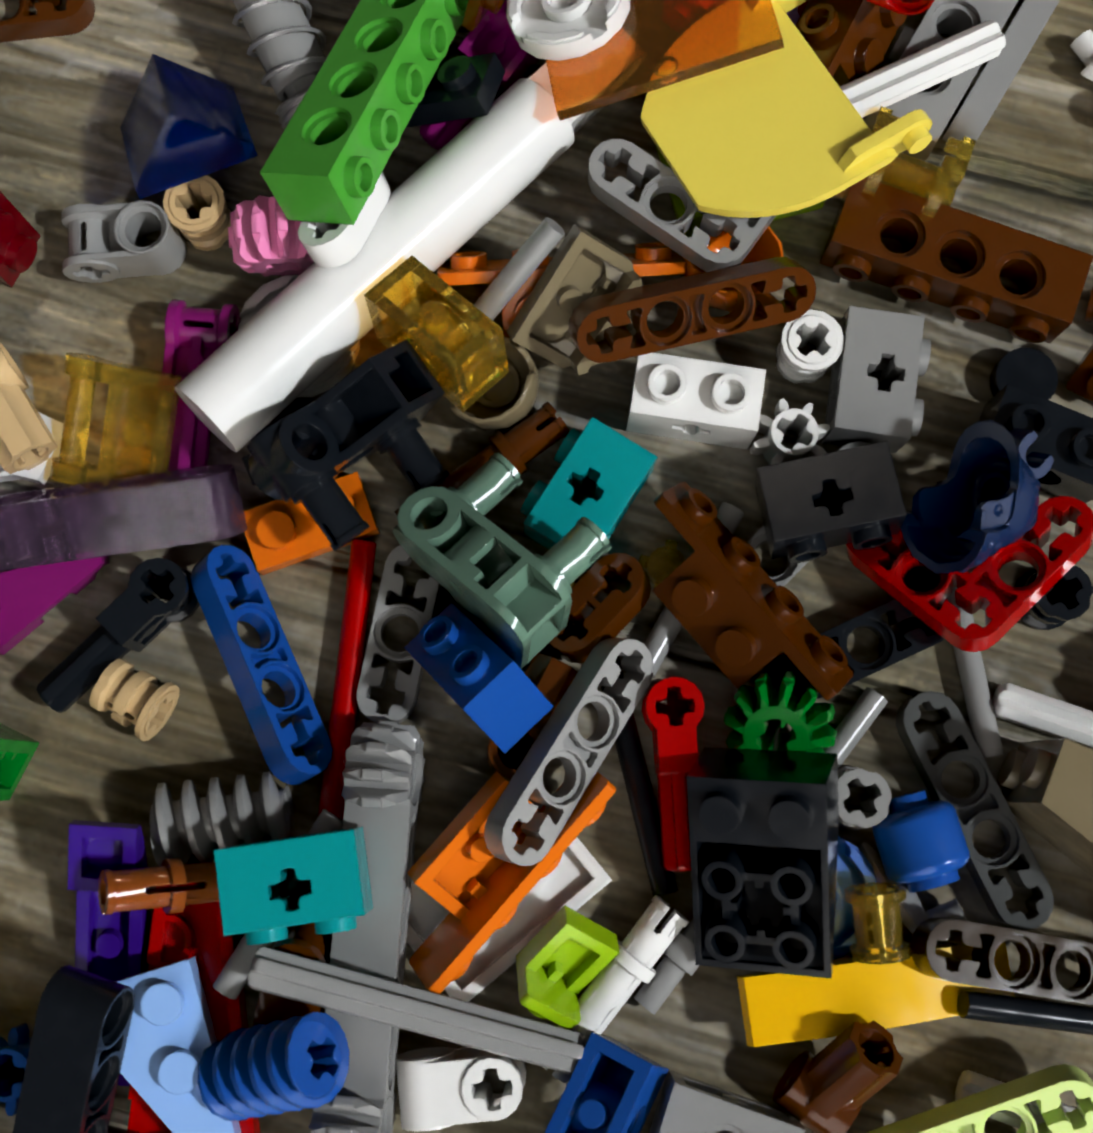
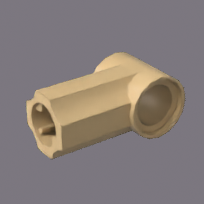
[0,342,58,474]

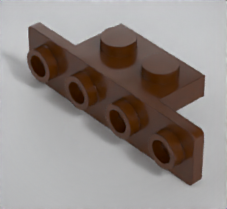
[795,0,908,87]
[652,482,854,701]

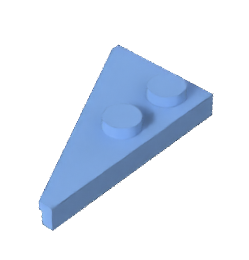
[115,956,242,1133]

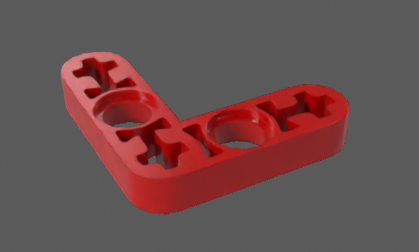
[845,496,1093,652]

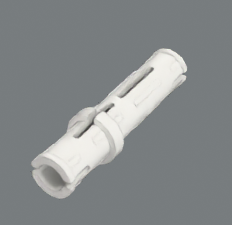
[543,895,689,1083]

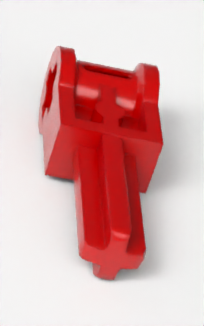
[641,676,705,872]

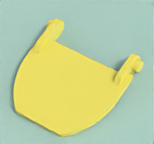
[640,0,932,218]

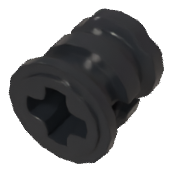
[1014,566,1093,630]

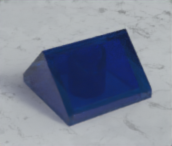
[120,54,258,199]

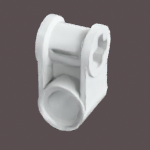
[396,1047,527,1132]

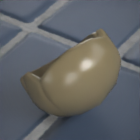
[443,335,539,430]

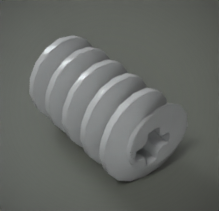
[149,772,295,866]

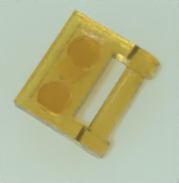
[50,352,182,502]

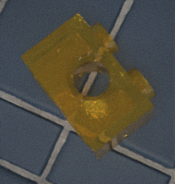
[364,255,509,412]

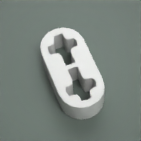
[298,173,391,268]

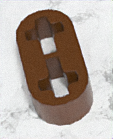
[550,553,651,663]

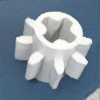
[750,398,831,465]

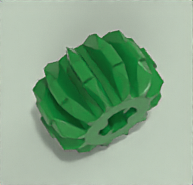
[724,670,837,753]

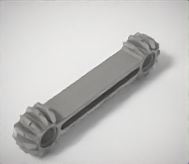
[308,720,426,1133]

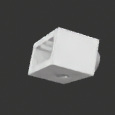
[626,352,766,449]

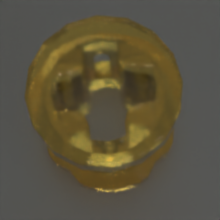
[844,882,912,964]

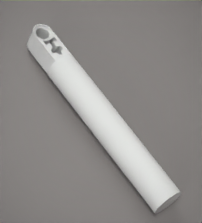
[174,29,648,453]

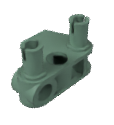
[392,452,612,669]

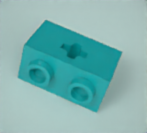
[520,417,657,573]
[214,826,373,945]

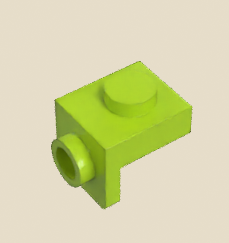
[516,905,619,1030]

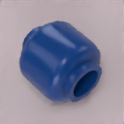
[872,790,970,893]

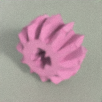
[228,195,314,277]

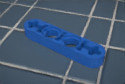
[191,545,332,785]

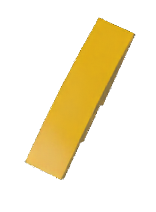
[737,942,1015,1047]

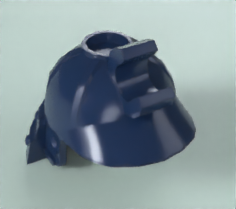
[901,420,1054,574]

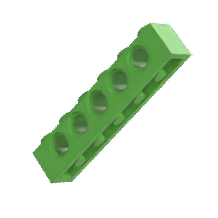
[260,0,468,225]

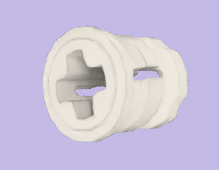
[776,309,844,384]

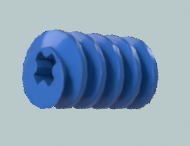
[198,1012,350,1121]

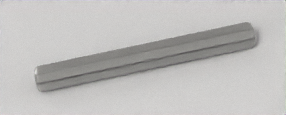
[248,946,584,1074]

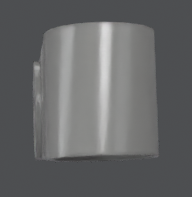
[61,200,187,283]

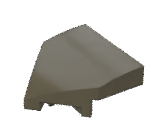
[507,224,654,375]

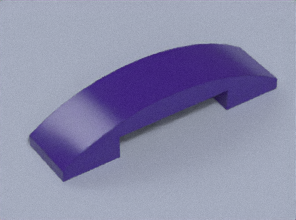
[67,820,149,1086]

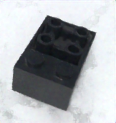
[686,747,839,978]

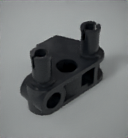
[247,339,450,551]

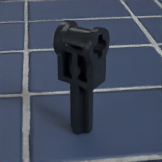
[36,557,200,713]

